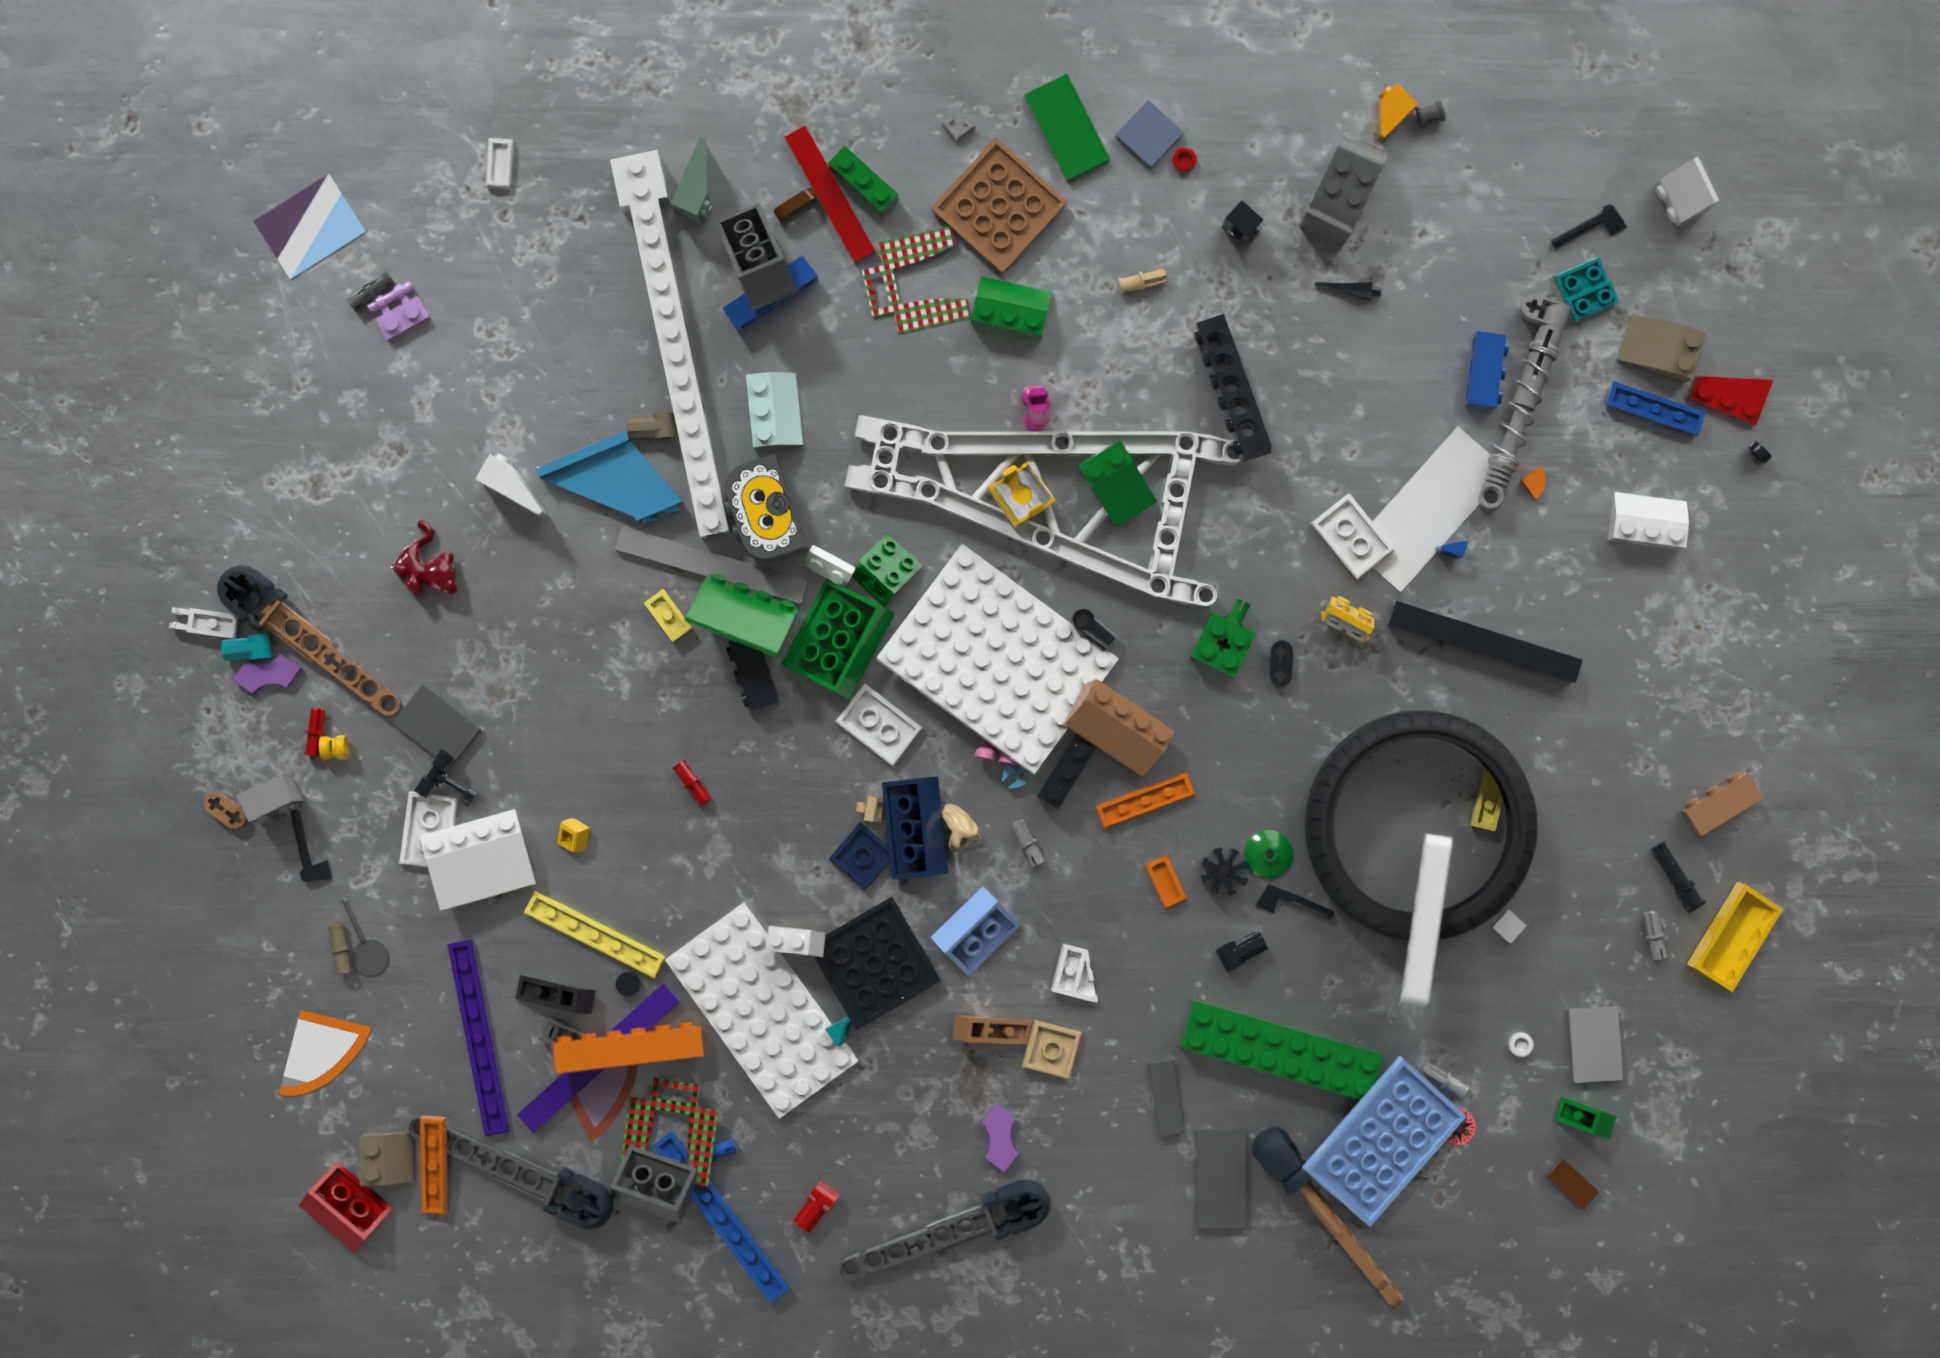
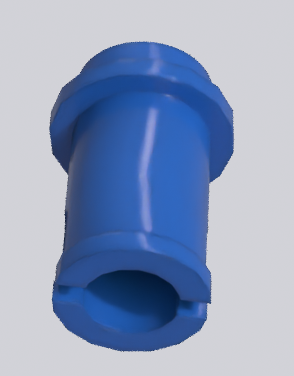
[712,1138,737,1162]

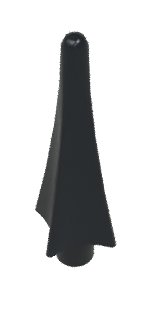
[1314,281,1382,301]

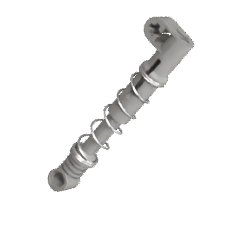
[1478,294,1571,512]

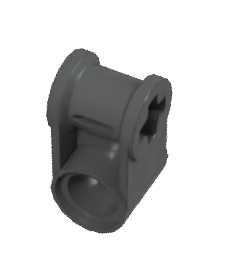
[538,1016,585,1046]

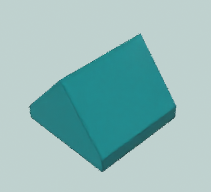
[825,1016,851,1046]

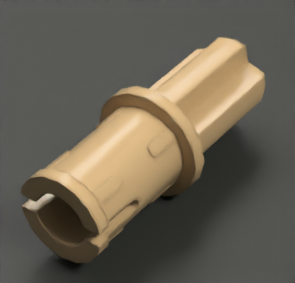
[1118,269,1167,294]

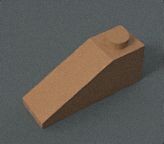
[952,1015,1032,1045]

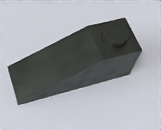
[516,975,596,1014]

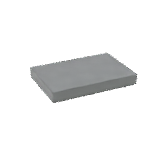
[1568,1006,1623,1083]

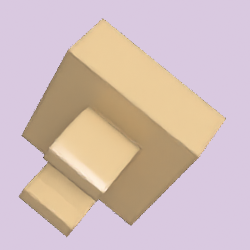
[856,796,884,823]

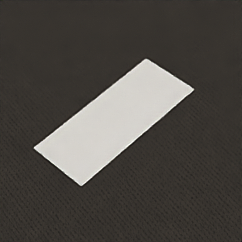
[1373,426,1491,592]

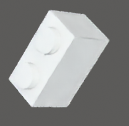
[766,926,826,957]

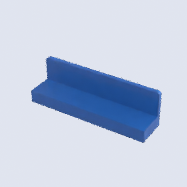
[723,256,819,332]

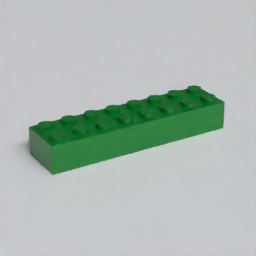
[1179,999,1384,1100]

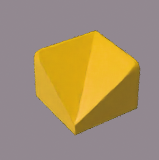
[557,818,590,854]

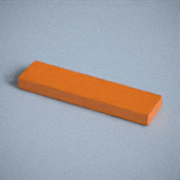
[1095,772,1195,829]
[420,1116,448,1215]

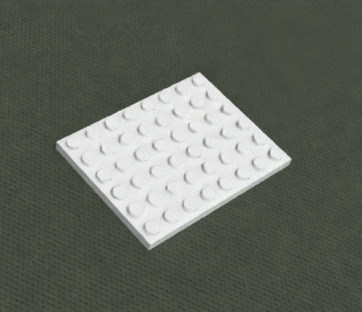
[876,544,1119,775]

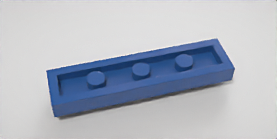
[1605,381,1706,436]

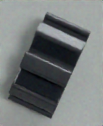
[1199,847,1249,896]

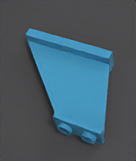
[535,431,683,525]

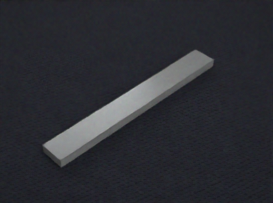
[615,526,808,604]

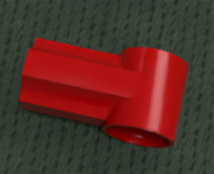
[793,1181,840,1233]

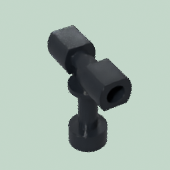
[414,749,479,806]

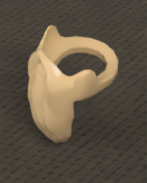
[942,804,982,852]

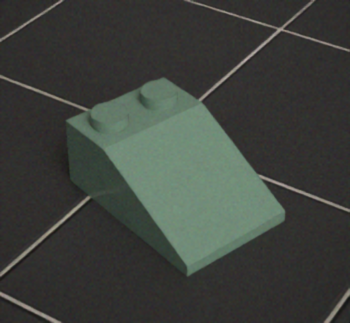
[670,137,713,224]

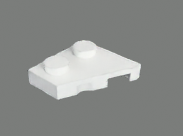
[1050,944,1098,1003]

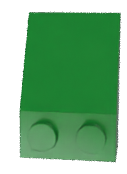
[1078,439,1157,527]

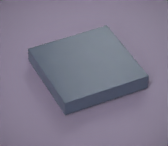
[1116,100,1184,169]

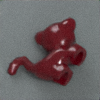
[390,520,457,598]

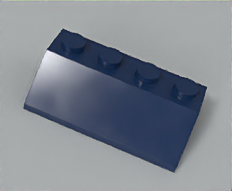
[882,776,948,880]

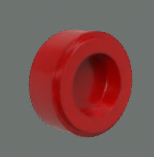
[1172,147,1197,173]

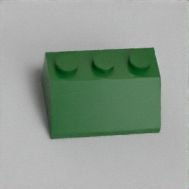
[971,276,1052,339]

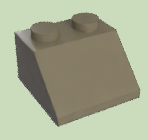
[359,1132,415,1186]

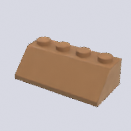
[1063,679,1175,777]

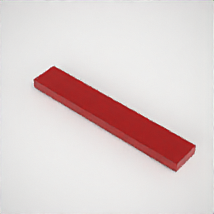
[784,125,876,264]

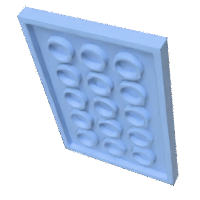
[1302,1056,1467,1227]

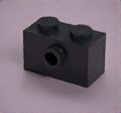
[1222,200,1264,246]

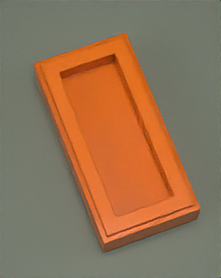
[1145,855,1187,909]

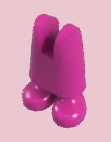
[1021,385,1051,432]

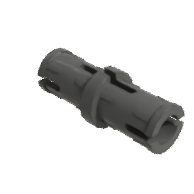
[346,270,395,312]

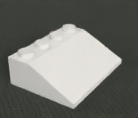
[419,809,536,911]

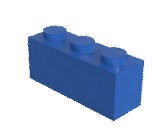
[1464,331,1509,410]

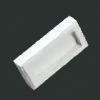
[486,138,514,189]

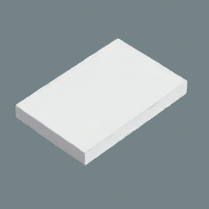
[1311,493,1395,580]
[835,684,922,766]
[399,791,459,867]

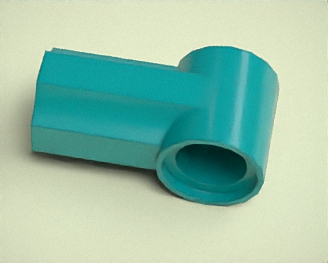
[221,634,272,661]

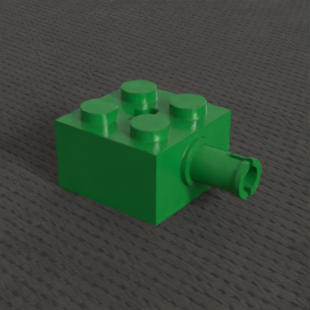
[1189,598,1256,679]

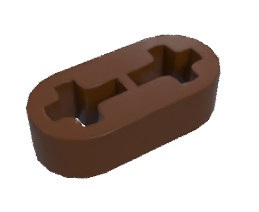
[773,187,818,222]

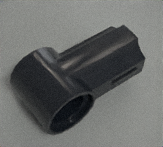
[1071,609,1117,651]
[1215,930,1268,972]

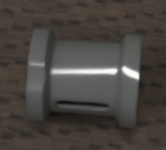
[1415,101,1446,128]

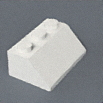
[1608,492,1689,550]

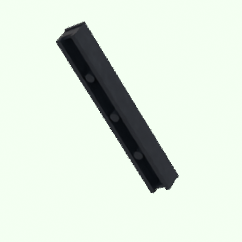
[1387,601,1583,683]

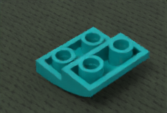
[1553,257,1619,322]

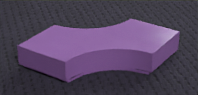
[233,654,302,694]
[981,1103,1019,1173]

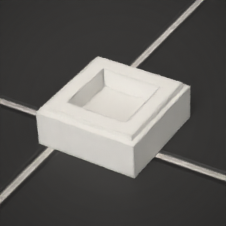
[1491,909,1526,944]

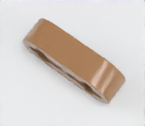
[204,793,248,829]

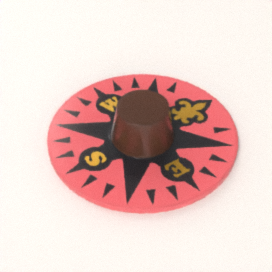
[1446,1108,1476,1145]

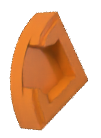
[1520,466,1546,500]

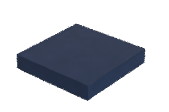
[829,822,890,891]

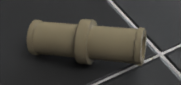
[328,924,352,975]

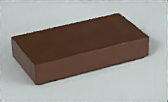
[1546,1158,1599,1210]

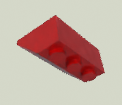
[299,1162,393,1253]

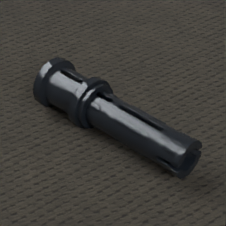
[1651,841,1707,913]

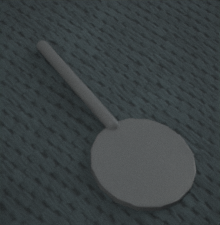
[342,898,389,976]

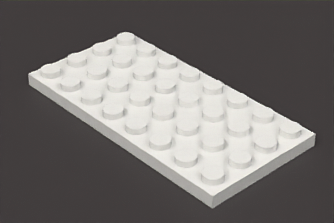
[665,902,859,1118]

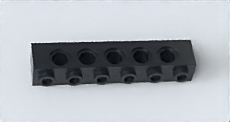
[1193,314,1272,462]

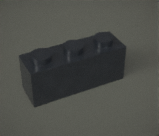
[726,640,780,711]
[1037,734,1096,810]

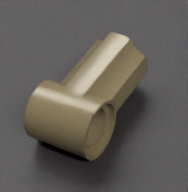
[627,413,676,440]

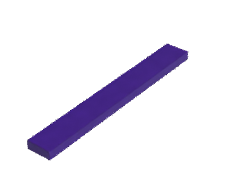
[447,939,510,1137]
[517,983,680,1133]

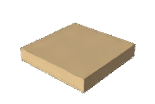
[1021,1019,1082,1080]

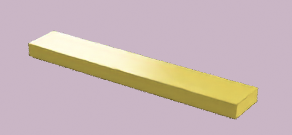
[524,891,666,979]

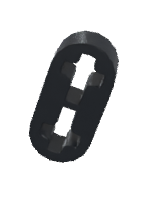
[1269,640,1293,687]

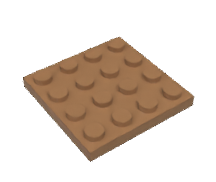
[931,137,1068,274]

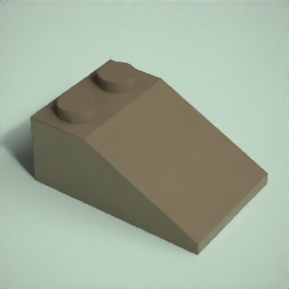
[1617,314,1707,383]

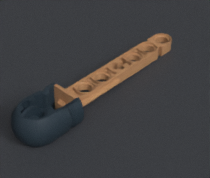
[217,565,401,716]
[1252,1127,1404,1308]

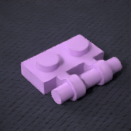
[367,281,431,341]

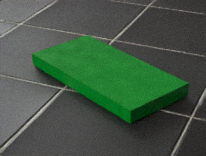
[1024,74,1110,182]

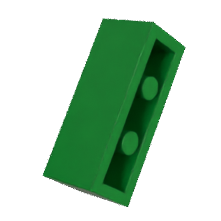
[828,145,899,217]

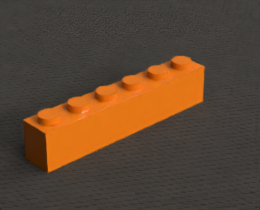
[551,1022,704,1073]

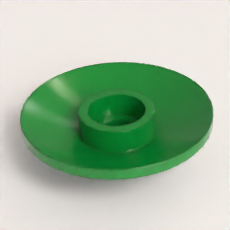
[1244,830,1293,879]

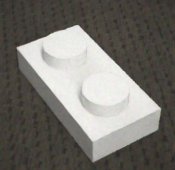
[803,545,856,588]

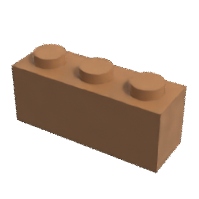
[1680,772,1764,837]

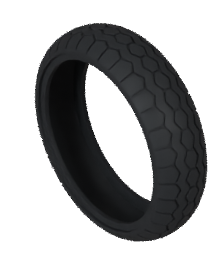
[1305,710,1538,941]

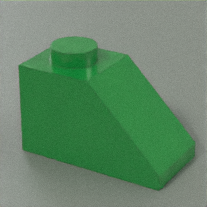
[1554,1097,1617,1140]

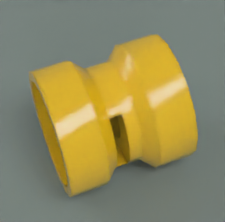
[319,735,348,761]

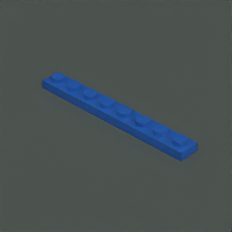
[652,1130,790,1303]

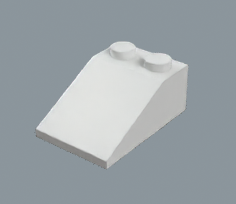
[1655,156,1720,227]
[476,453,548,519]

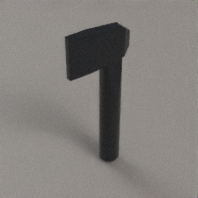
[1551,204,1627,248]
[290,810,332,882]
[1256,881,1334,919]

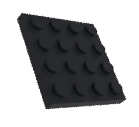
[814,896,941,1031]

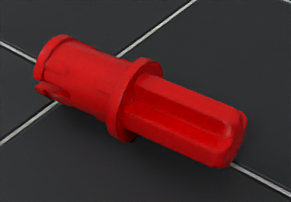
[304,708,325,757]
[672,760,711,806]

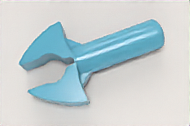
[1002,764,1027,789]

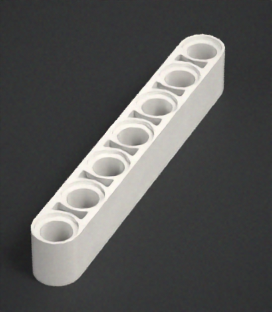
[1401,834,1451,1008]

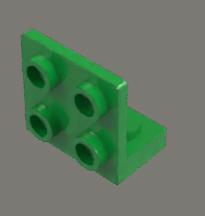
[852,534,922,607]

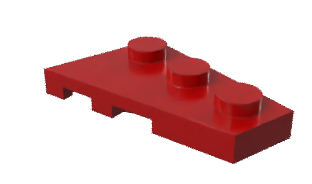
[1687,376,1774,426]

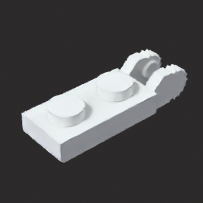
[169,607,240,639]

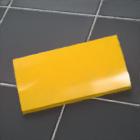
[1686,882,1783,992]

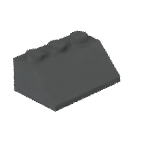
[610,1145,698,1223]

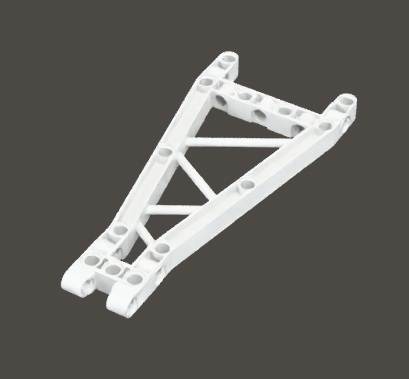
[844,416,1242,607]

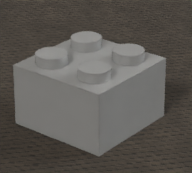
[236,774,303,824]

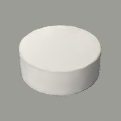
[1508,1032,1534,1057]

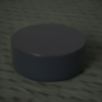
[1748,440,1772,463]
[616,972,641,997]

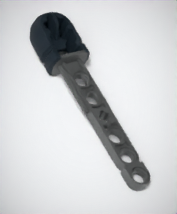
[408,1116,614,1230]
[840,1179,1051,1281]

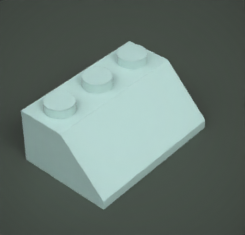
[746,372,803,450]

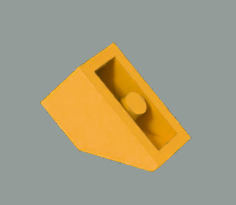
[1377,83,1418,143]

